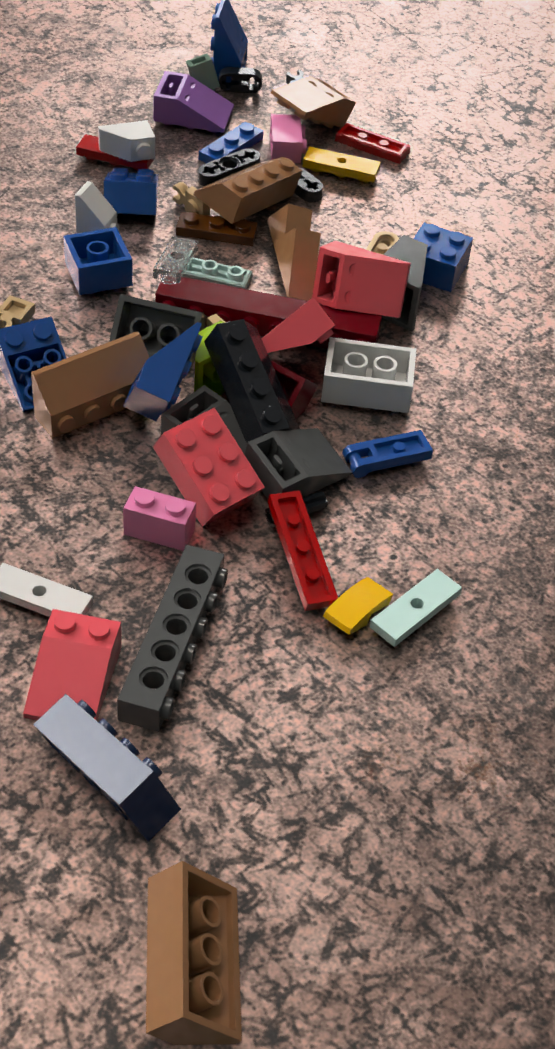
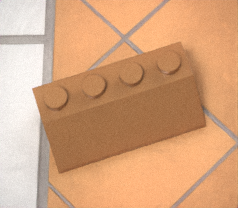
[193,156,303,224]
[31,331,150,439]
[146,861,242,1045]

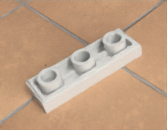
[0,563,93,617]

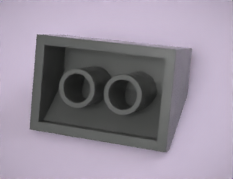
[109,294,208,370]

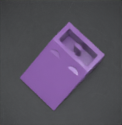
[154,71,234,133]

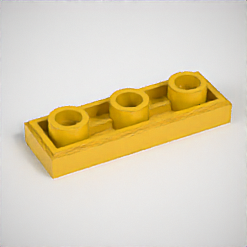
[302,146,381,183]

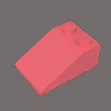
[261,297,335,353]
[23,609,122,721]

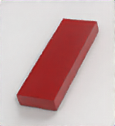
[335,123,411,164]

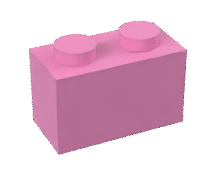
[270,114,307,164]
[123,486,196,551]

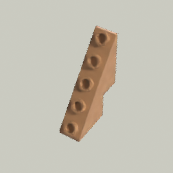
[267,203,321,301]

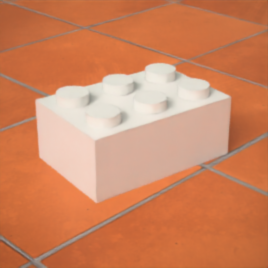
[321,337,416,413]

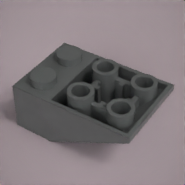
[161,385,247,455]
[245,428,352,498]

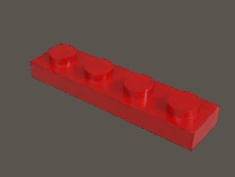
[267,490,338,611]

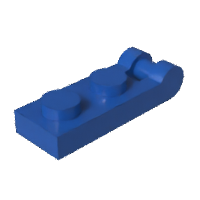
[342,430,433,478]

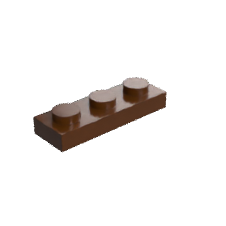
[176,212,258,246]

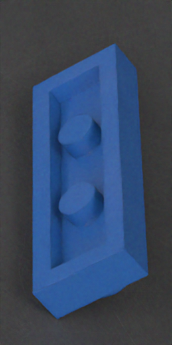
[198,122,264,163]

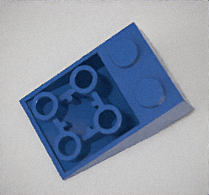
[210,0,248,83]
[104,168,159,215]
[0,316,66,412]
[123,322,203,421]

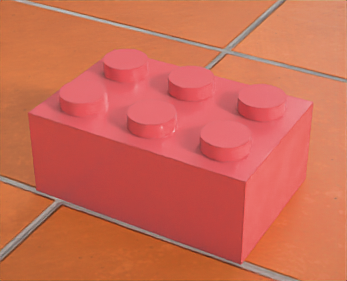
[153,407,265,527]

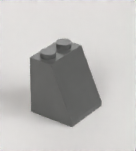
[382,235,428,332]

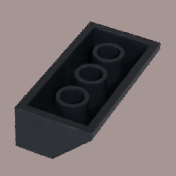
[204,319,300,443]

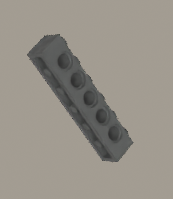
[117,544,228,732]

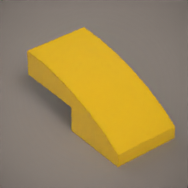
[323,577,393,635]

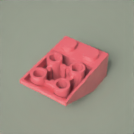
[312,241,411,318]

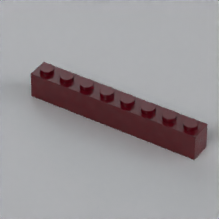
[155,273,382,349]

